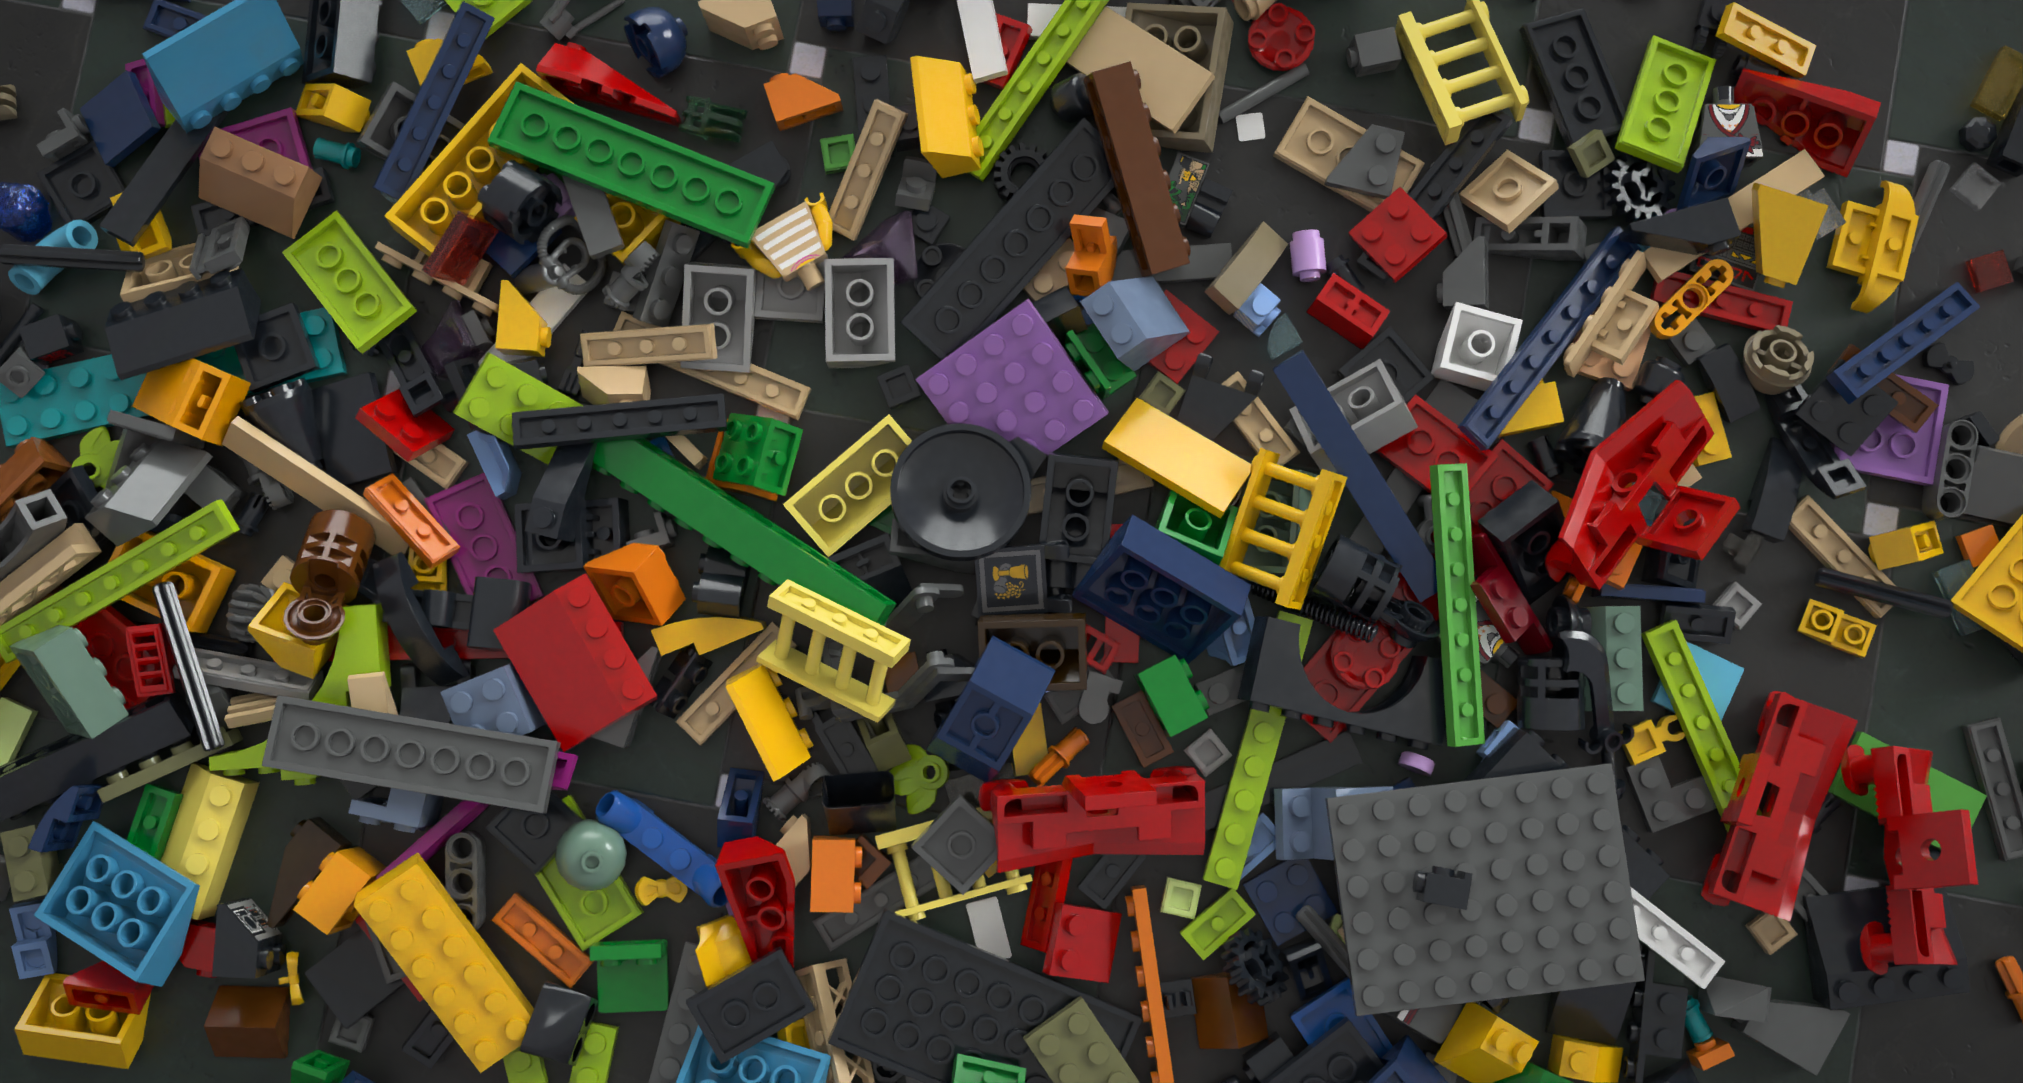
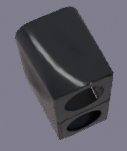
[822,771,896,836]
[520,981,598,1066]

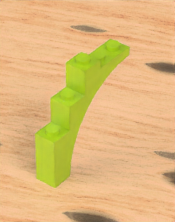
[209,603,391,786]

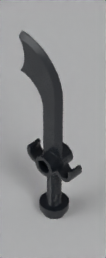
[1558,630,1634,800]

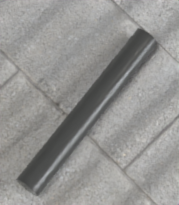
[1218,63,1309,124]

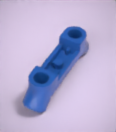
[595,790,729,908]

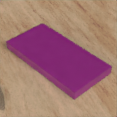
[424,473,545,603]

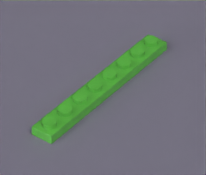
[1430,463,1485,747]

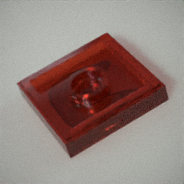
[422,211,499,285]

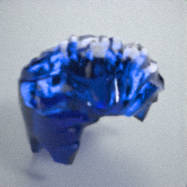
[0,182,52,242]

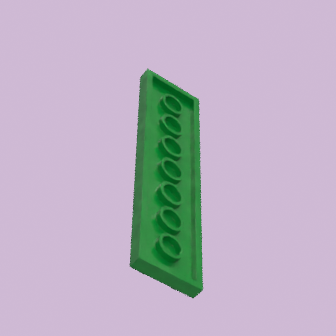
[487,81,775,249]

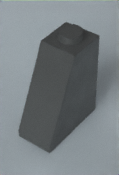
[1730,999,1850,1076]

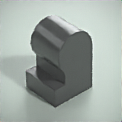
[1077,670,1123,724]

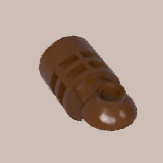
[283,509,376,645]

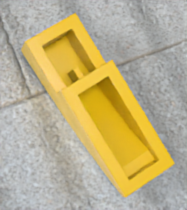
[651,616,767,656]

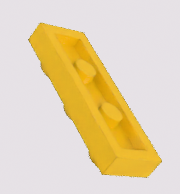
[1716,2,1816,79]

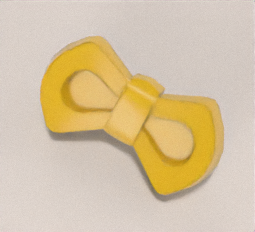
[635,876,688,906]
[278,951,305,1006]

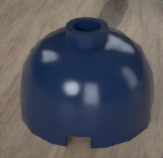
[624,7,688,78]

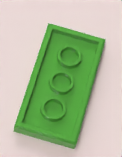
[1828,732,1987,851]

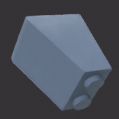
[1080,276,1191,371]

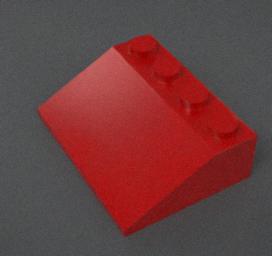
[493,573,657,752]

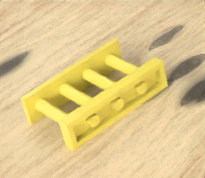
[1395,0,1529,145]
[756,579,911,723]
[875,807,1033,921]

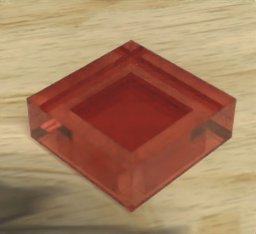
[1966,250,2014,294]

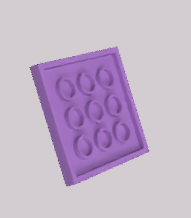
[916,298,1109,456]

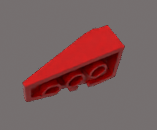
[536,42,682,127]
[1734,68,1881,177]
[715,836,795,968]

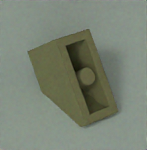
[857,689,912,771]

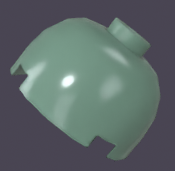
[555,819,627,891]

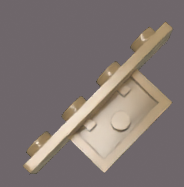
[375,242,499,317]
[1563,250,1660,378]

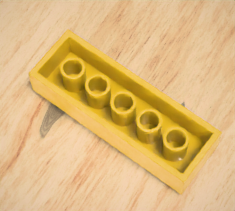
[385,63,574,258]
[354,852,534,1073]

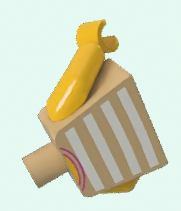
[731,193,833,291]

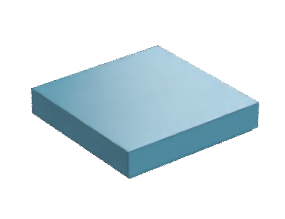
[1650,641,1744,721]

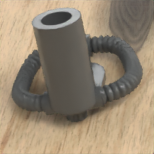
[514,215,607,295]

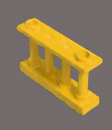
[1218,448,1347,610]

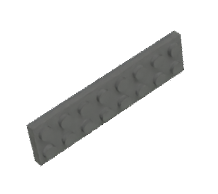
[262,695,561,814]

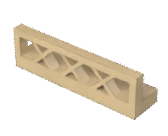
[0,523,102,626]
[795,958,875,1083]

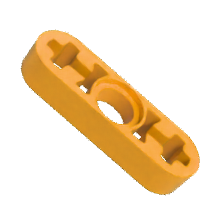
[1649,259,1733,339]

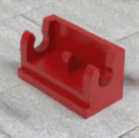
[1307,273,1390,350]

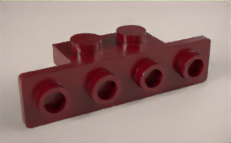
[1470,533,1554,655]

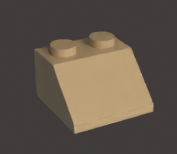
[698,0,784,50]

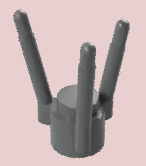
[539,0,625,41]

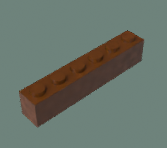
[1083,61,1191,277]

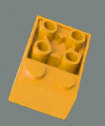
[132,358,251,447]

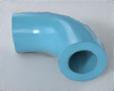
[8,219,98,295]

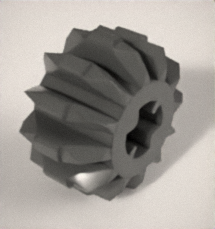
[226,584,275,643]

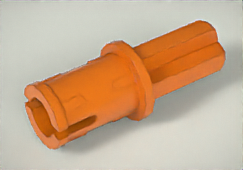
[1029,727,1090,786]
[1995,956,2023,1023]

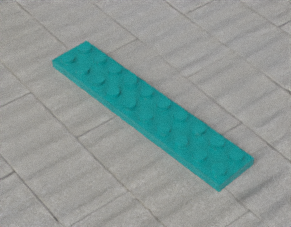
[0,307,348,448]

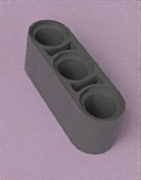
[1921,420,1978,521]
[445,830,486,931]

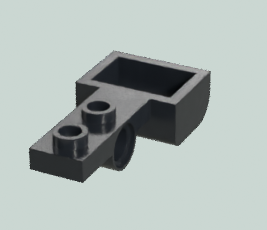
[382,576,532,652]

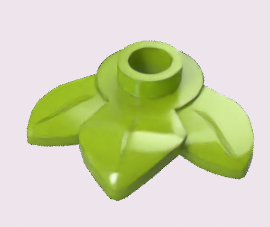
[71,426,120,489]
[889,744,950,814]

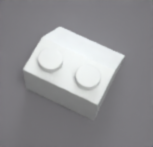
[1431,302,1523,391]

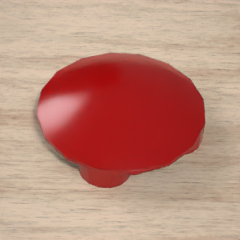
[1248,3,1315,71]
[1331,621,1401,690]

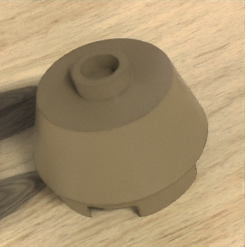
[1743,325,1814,395]

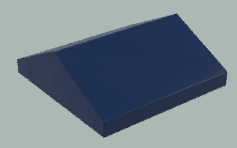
[1676,137,1751,211]

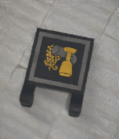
[975,540,1073,617]

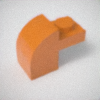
[1065,214,1117,296]

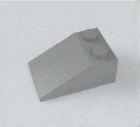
[680,262,757,373]

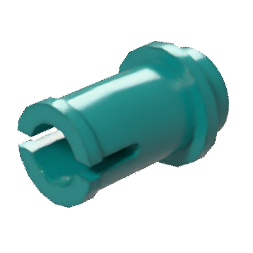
[313,137,361,169]
[1685,995,1713,1043]

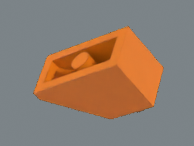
[763,73,843,131]

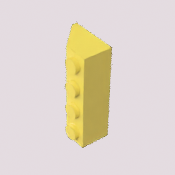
[783,414,912,557]
[161,762,260,920]

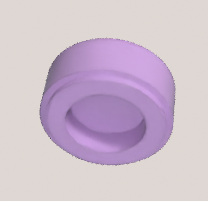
[1398,751,1435,776]

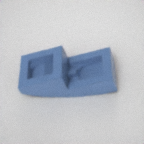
[9,899,57,979]

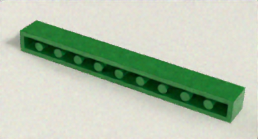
[592,438,897,626]

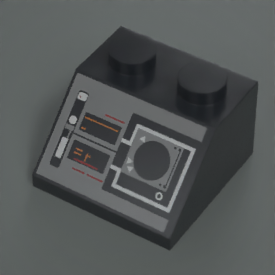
[212,898,286,979]

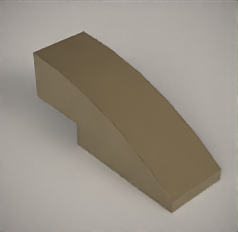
[1204,221,1288,315]

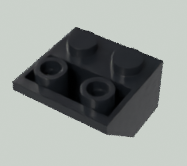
[828,533,912,608]

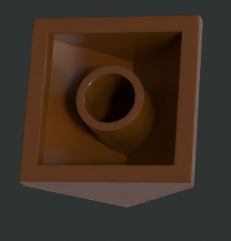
[1190,972,1269,1049]
[204,985,291,1058]

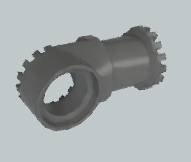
[602,241,660,311]
[236,454,294,510]
[763,762,831,823]

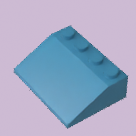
[142,0,304,133]
[34,821,200,987]
[676,1025,831,1083]

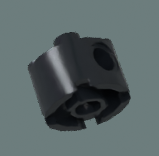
[478,160,563,244]

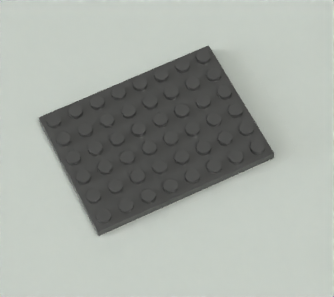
[1325,763,1645,1016]

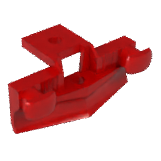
[1545,380,1740,590]
[1701,691,1858,922]
[1841,744,1978,975]
[978,766,1205,873]

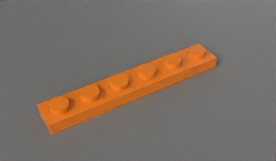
[1125,885,1174,1083]

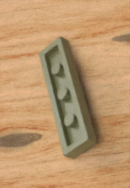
[97,726,243,803]

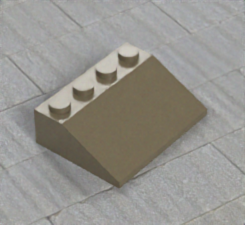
[1125,3,1234,153]

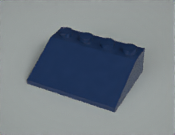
[1072,514,1251,664]

